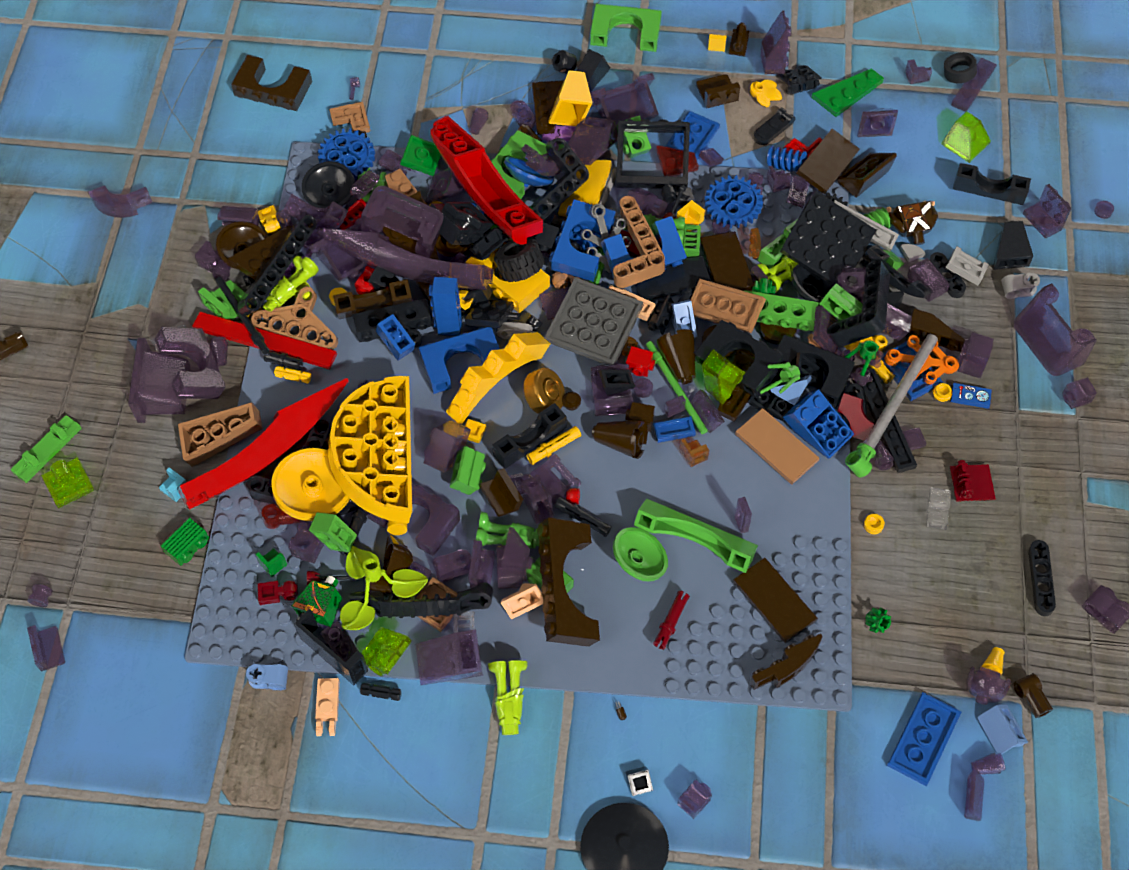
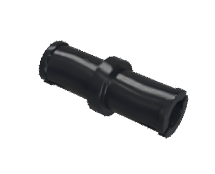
[264,350,303,370]

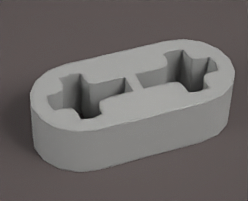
[497,322,533,339]

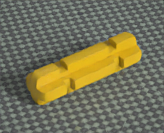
[274,366,312,384]

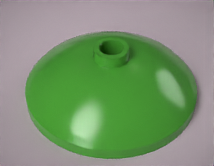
[613,527,668,581]

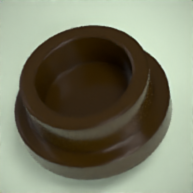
[562,392,581,411]

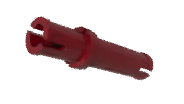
[653,591,690,650]

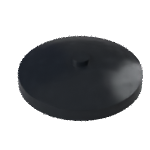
[580,803,669,870]

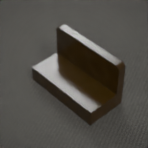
[480,468,524,517]

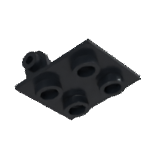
[776,65,821,95]

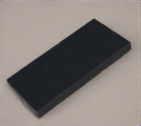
[635,256,711,300]

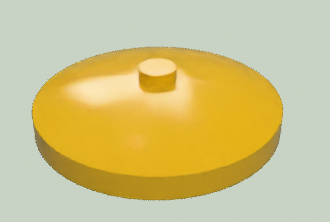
[272,448,350,521]

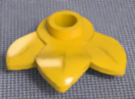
[750,80,782,107]

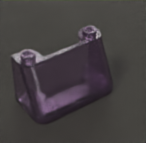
[361,186,444,261]
[1014,283,1097,376]

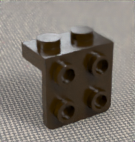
[696,74,740,109]

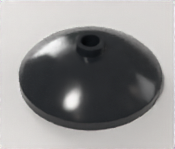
[301,161,355,211]
[791,264,833,307]

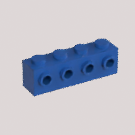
[429,276,462,336]

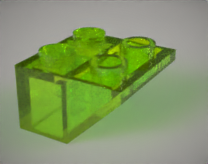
[702,349,745,404]

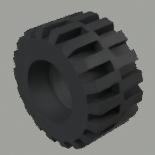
[494,237,545,282]

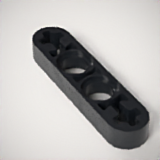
[1028,540,1056,616]

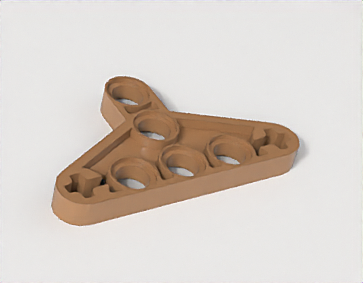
[251,287,339,350]

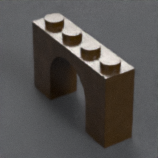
[231,55,312,111]
[333,279,412,320]

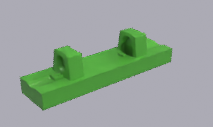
[10,415,82,483]

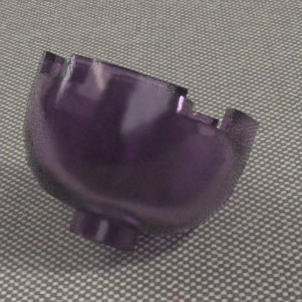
[966,666,1012,705]

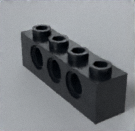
[353,298,432,343]

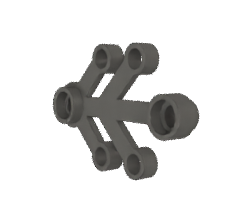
[580,204,632,274]

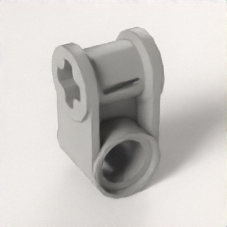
[1001,273,1040,299]

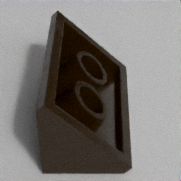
[837,153,897,198]

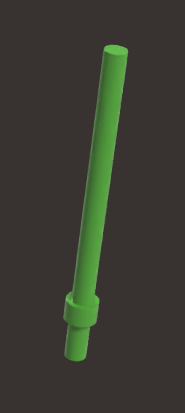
[646,341,708,434]

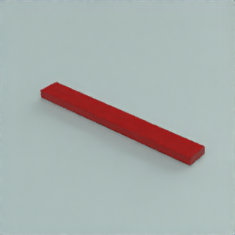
[192,312,337,370]

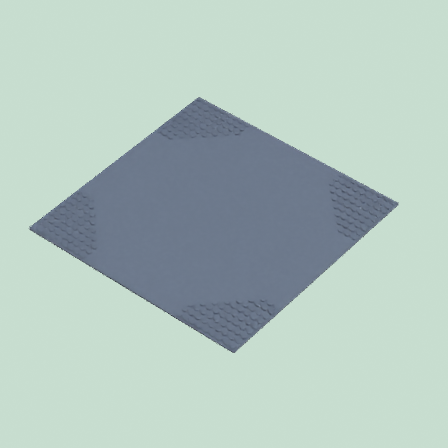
[185,142,852,712]

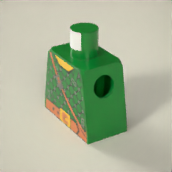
[292,576,342,627]

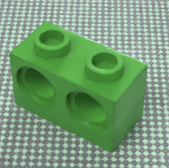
[616,115,651,158]
[309,512,357,552]

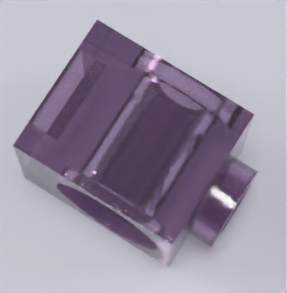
[1062,377,1097,409]
[677,780,712,819]

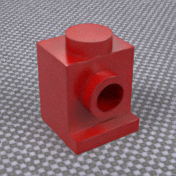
[355,266,376,295]

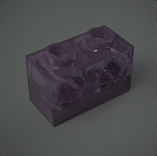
[838,268,866,304]
[289,520,324,564]

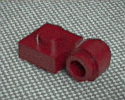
[257,581,298,605]

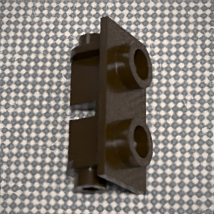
[729,22,750,57]
[0,332,29,360]

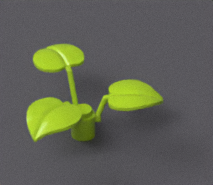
[340,546,428,630]

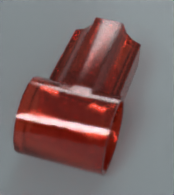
[261,504,303,529]

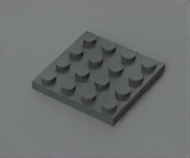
[544,277,644,367]

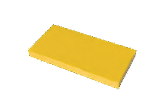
[558,159,613,217]

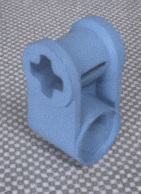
[246,664,288,691]

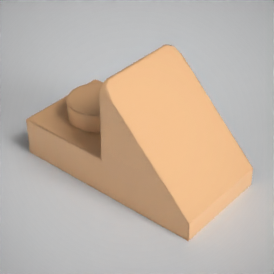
[501,583,544,619]

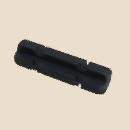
[360,683,402,701]

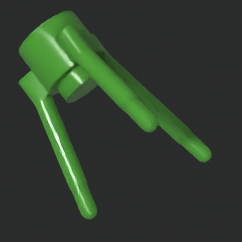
[760,362,800,394]

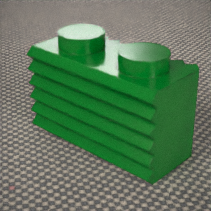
[160,517,209,566]

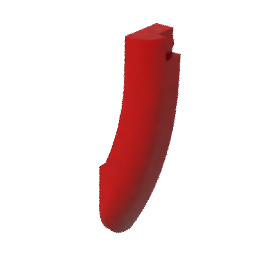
[430,116,543,245]
[178,378,349,510]

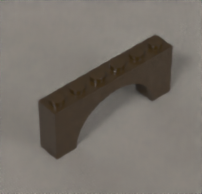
[537,517,600,647]

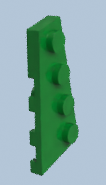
[811,68,884,117]

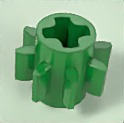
[752,278,776,295]
[865,607,891,633]

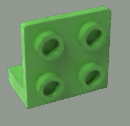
[198,280,250,321]

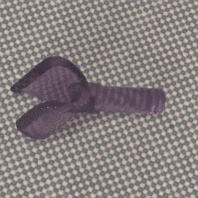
[349,77,360,100]

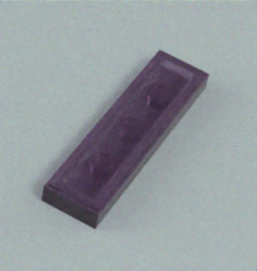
[951,58,997,112]

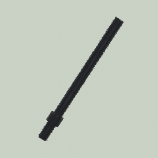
[216,277,269,354]

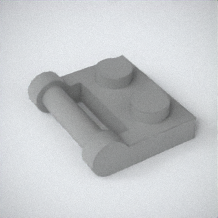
[946,246,989,286]

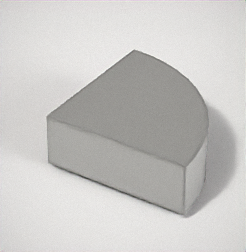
[900,244,925,262]

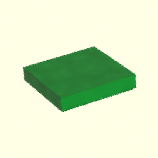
[400,135,441,177]

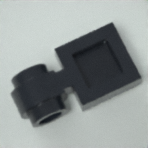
[661,185,695,205]

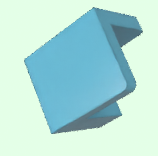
[159,468,187,502]

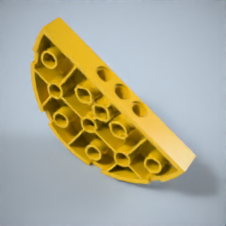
[328,376,412,524]

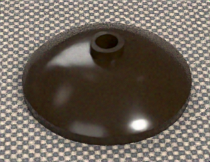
[216,222,268,270]

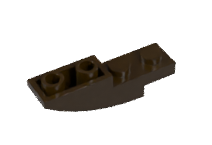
[750,633,823,690]

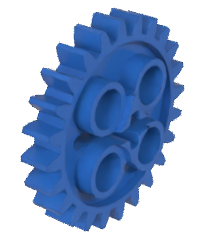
[318,128,375,180]
[704,175,763,229]

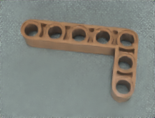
[613,196,665,288]

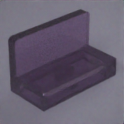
[217,206,259,226]
[27,625,66,672]

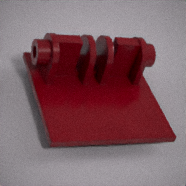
[950,460,996,502]

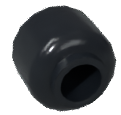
[552,50,577,75]

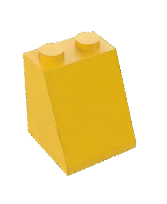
[548,70,592,127]

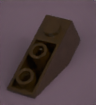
[906,309,965,352]

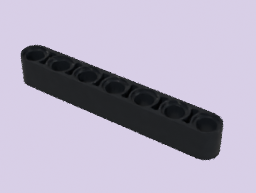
[238,215,317,316]

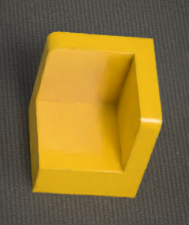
[676,200,705,232]

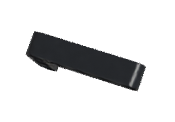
[529,138,589,220]
[827,259,890,347]
[246,420,331,507]

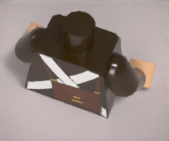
[887,201,938,245]

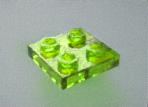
[41,457,95,509]
[361,627,412,676]

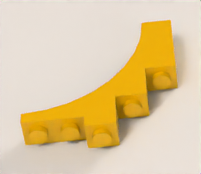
[446,332,551,424]

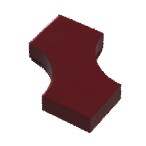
[838,393,875,441]

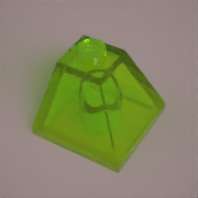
[941,111,991,163]

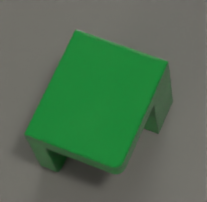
[255,548,287,577]

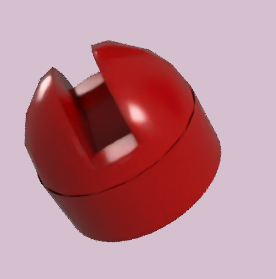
[566,488,580,504]

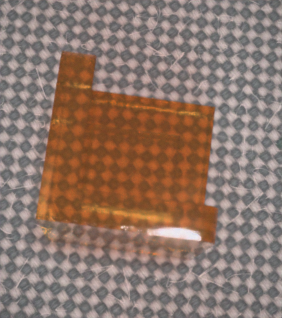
[680,439,709,467]

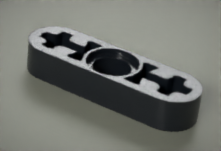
[928,252,966,298]

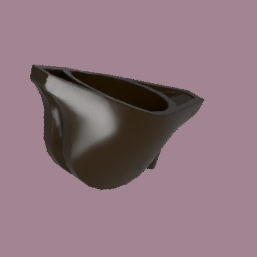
[383,534,413,579]

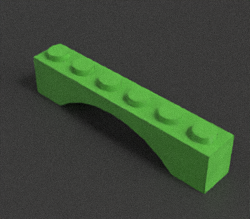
[634,499,758,573]

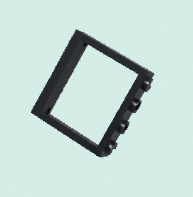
[616,119,690,189]

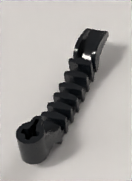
[349,583,493,618]

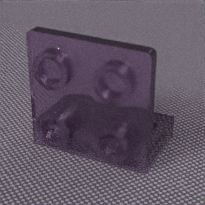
[1023,184,1072,239]

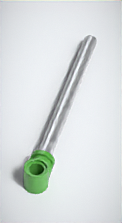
[845,334,938,478]

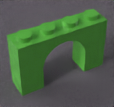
[590,4,662,52]
[491,130,553,199]

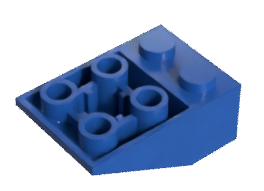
[783,389,854,459]

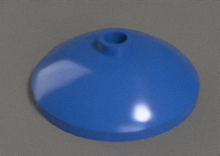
[504,157,555,187]

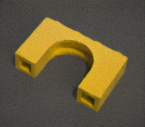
[466,242,550,313]

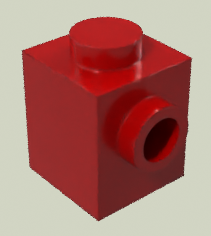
[626,346,656,377]

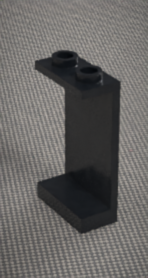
[294,609,368,686]

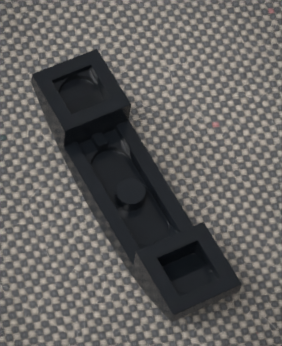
[867,245,932,298]

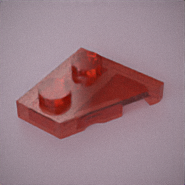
[656,146,699,177]

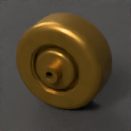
[523,368,565,414]

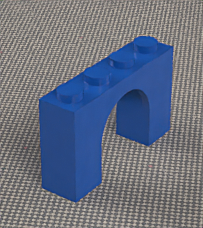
[549,200,616,282]
[601,216,687,279]
[419,327,500,394]

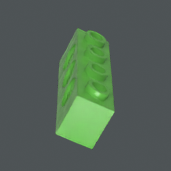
[744,290,819,331]

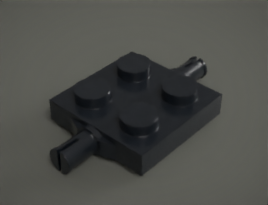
[461,300,520,328]

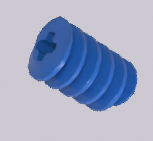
[767,146,807,172]

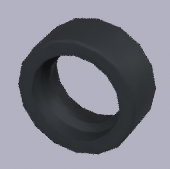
[944,52,977,84]

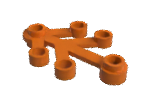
[884,335,959,385]

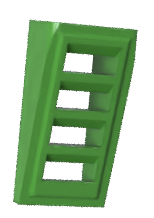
[682,224,701,258]

